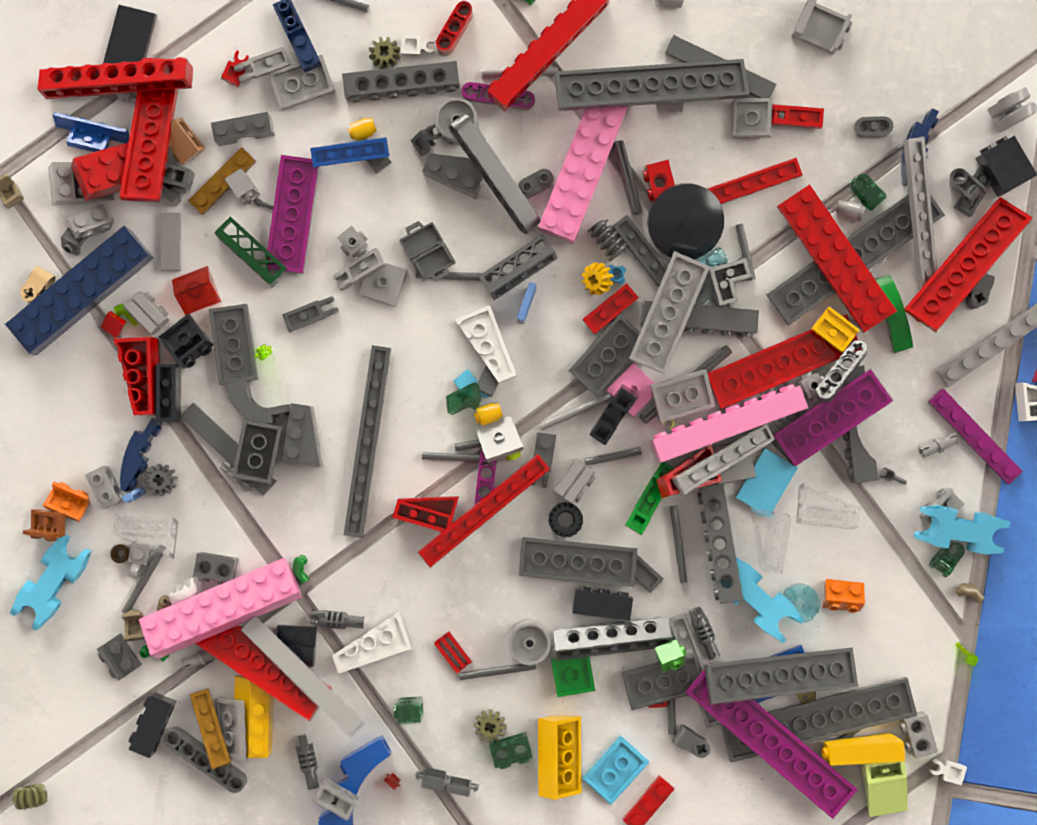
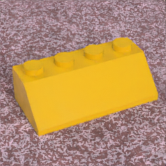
[234,675,273,758]
[538,716,582,800]

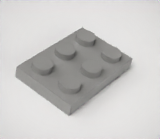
[268,54,335,111]
[650,369,715,423]
[215,697,247,761]

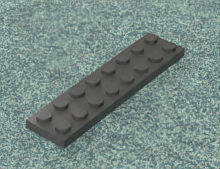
[704,647,858,704]

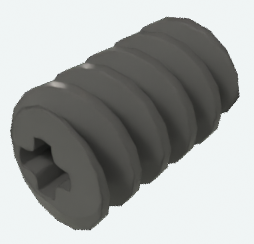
[587,219,627,262]

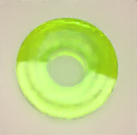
[255,344,273,361]

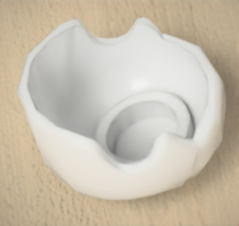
[169,578,198,604]

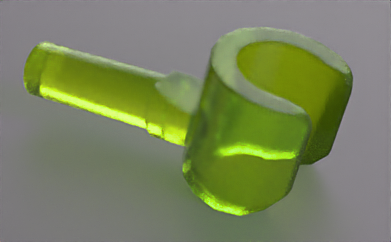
[113,304,138,326]
[955,642,978,667]

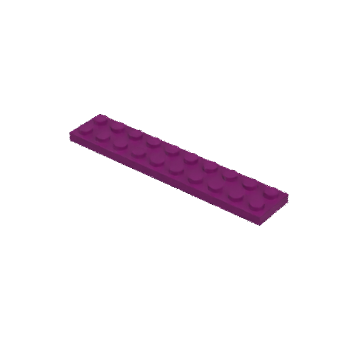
[685,662,858,819]

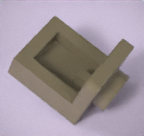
[0,174,24,209]
[122,610,145,642]

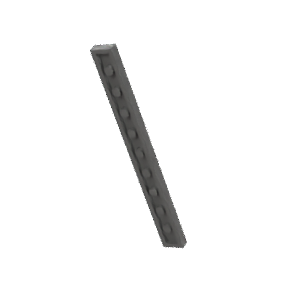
[343,345,392,538]

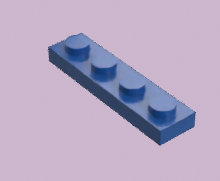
[310,137,390,168]

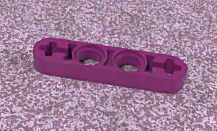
[461,82,535,110]
[474,449,497,505]

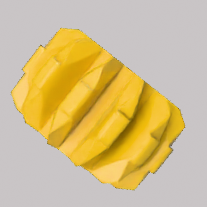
[581,262,614,295]

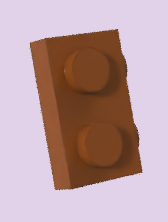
[23,509,65,541]

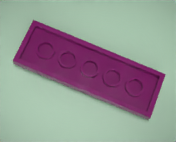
[267,155,319,274]
[773,369,893,467]

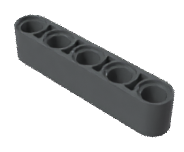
[163,727,247,793]

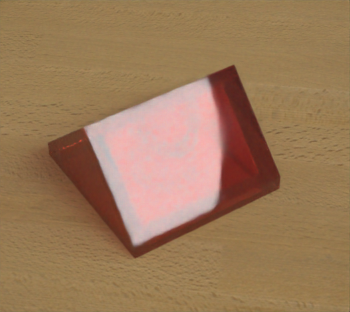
[172,266,222,315]

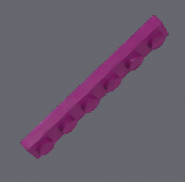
[927,388,1023,485]

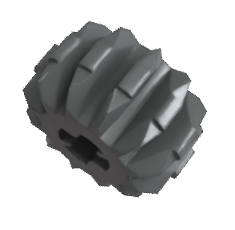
[144,464,178,496]

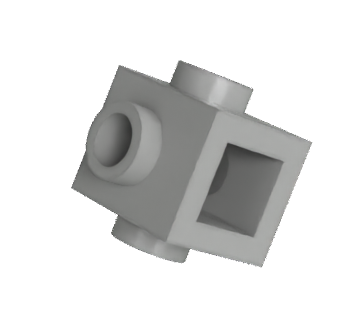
[337,226,368,258]
[796,372,824,401]

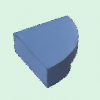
[122,487,146,503]

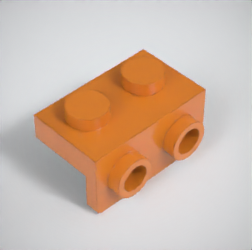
[43,482,90,522]
[822,579,865,613]

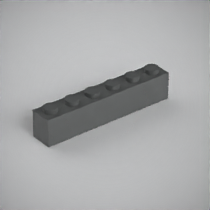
[640,301,759,338]

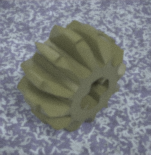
[369,37,401,69]
[474,709,506,743]
[12,784,48,810]

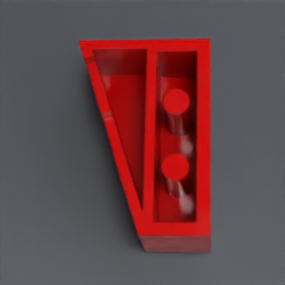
[657,444,722,498]
[392,496,460,532]

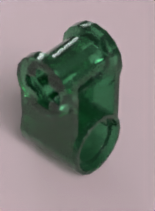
[850,174,887,211]
[929,540,965,578]

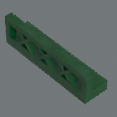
[214,216,287,288]

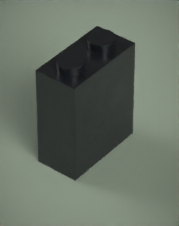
[975,135,1037,197]

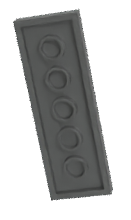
[519,537,637,587]

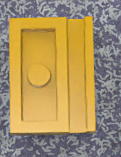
[811,307,859,352]

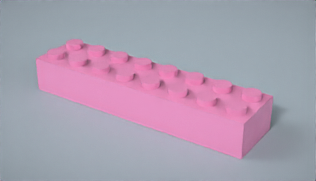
[538,106,628,244]
[650,384,808,462]
[139,558,303,659]

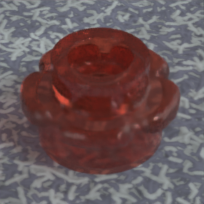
[384,773,401,791]

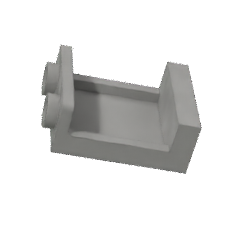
[792,0,853,54]

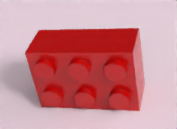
[71,142,129,202]

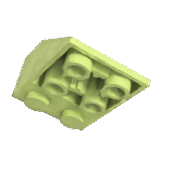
[860,762,908,817]

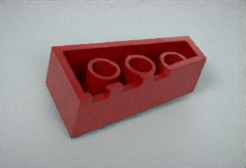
[113,337,160,416]

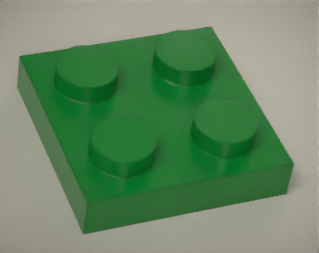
[551,657,595,697]

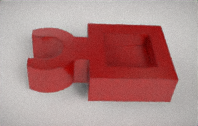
[221,50,249,87]

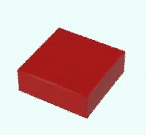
[101,311,126,338]

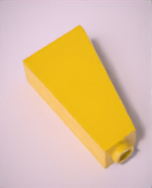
[821,732,906,766]

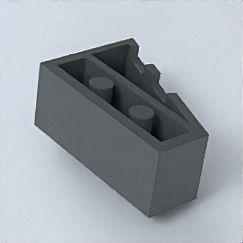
[422,153,484,199]
[282,403,323,466]

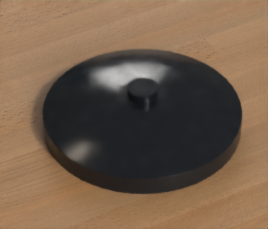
[647,183,724,259]

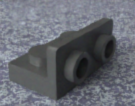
[97,634,142,681]

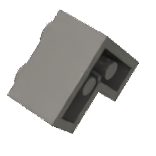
[707,258,752,307]

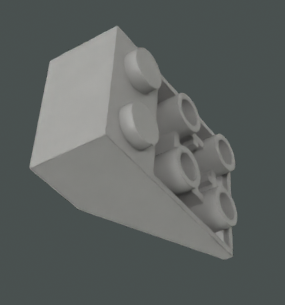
[48,162,115,205]

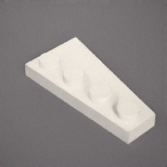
[455,305,517,383]
[332,611,412,674]

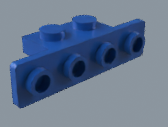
[53,112,130,152]

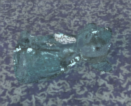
[691,247,728,269]

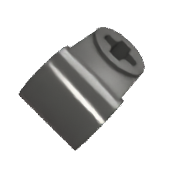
[950,168,987,205]
[965,274,995,309]
[672,724,710,758]

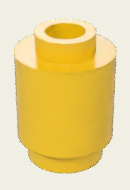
[347,117,377,141]
[473,402,503,426]

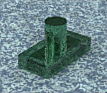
[446,382,481,415]

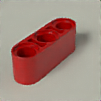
[436,1,473,56]

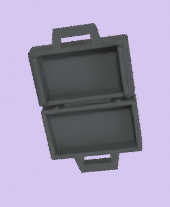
[399,221,456,281]
[415,768,479,797]

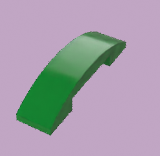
[875,275,913,353]
[625,461,673,535]

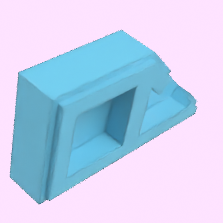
[453,369,490,398]

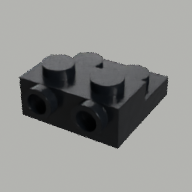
[159,313,214,369]
[277,624,317,669]

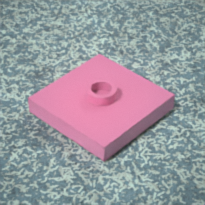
[606,363,654,417]

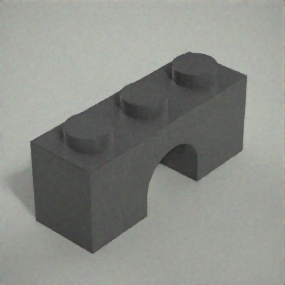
[211,112,275,146]

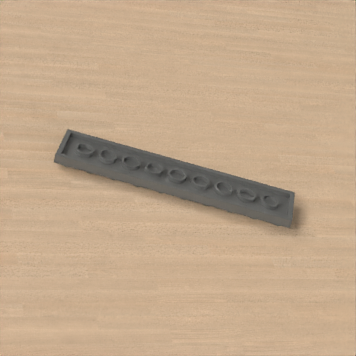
[554,59,749,111]
[766,194,945,325]
[720,677,917,763]

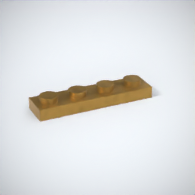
[188,147,257,215]
[190,689,231,770]

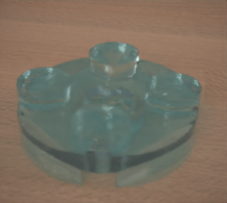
[783,583,821,623]

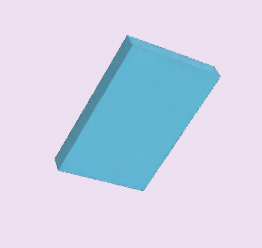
[735,448,798,517]
[582,735,649,805]

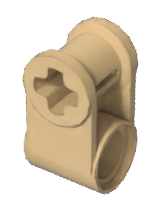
[20,266,56,303]

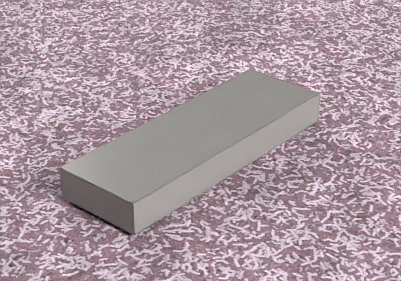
[160,213,181,271]

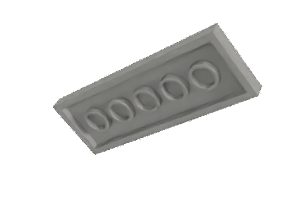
[629,251,710,374]

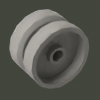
[987,87,1037,133]
[435,97,478,145]
[508,619,551,666]

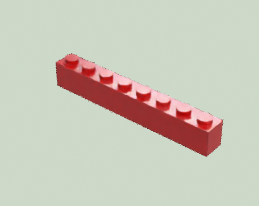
[488,0,610,112]

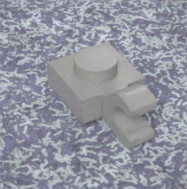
[127,543,152,578]

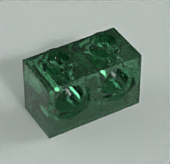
[393,696,424,724]
[489,732,533,769]

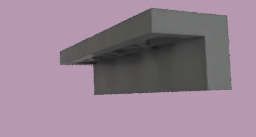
[479,234,558,300]

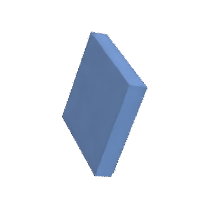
[517,282,537,324]

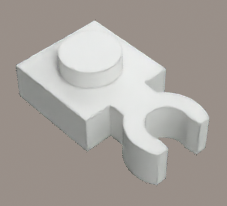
[401,34,435,56]
[929,759,967,786]

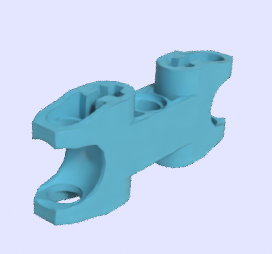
[913,505,1011,554]
[10,534,92,631]
[715,557,805,643]

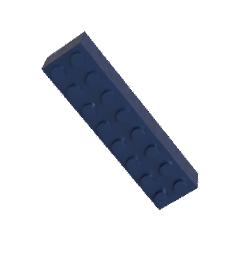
[5,226,154,355]

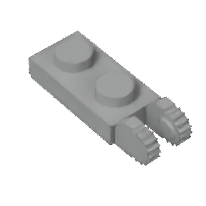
[234,47,291,83]
[333,248,386,291]

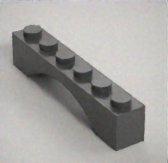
[835,365,878,483]

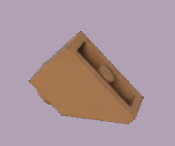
[170,117,206,164]

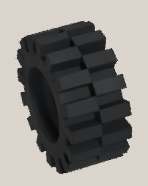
[548,502,583,537]

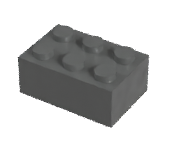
[232,419,282,485]

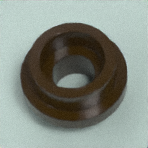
[110,544,130,563]

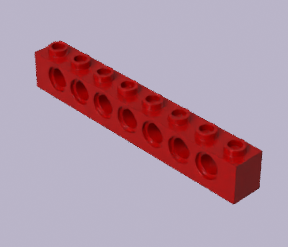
[37,57,194,99]

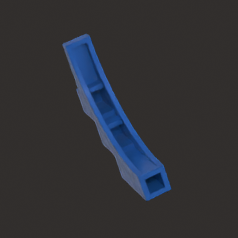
[318,735,392,825]

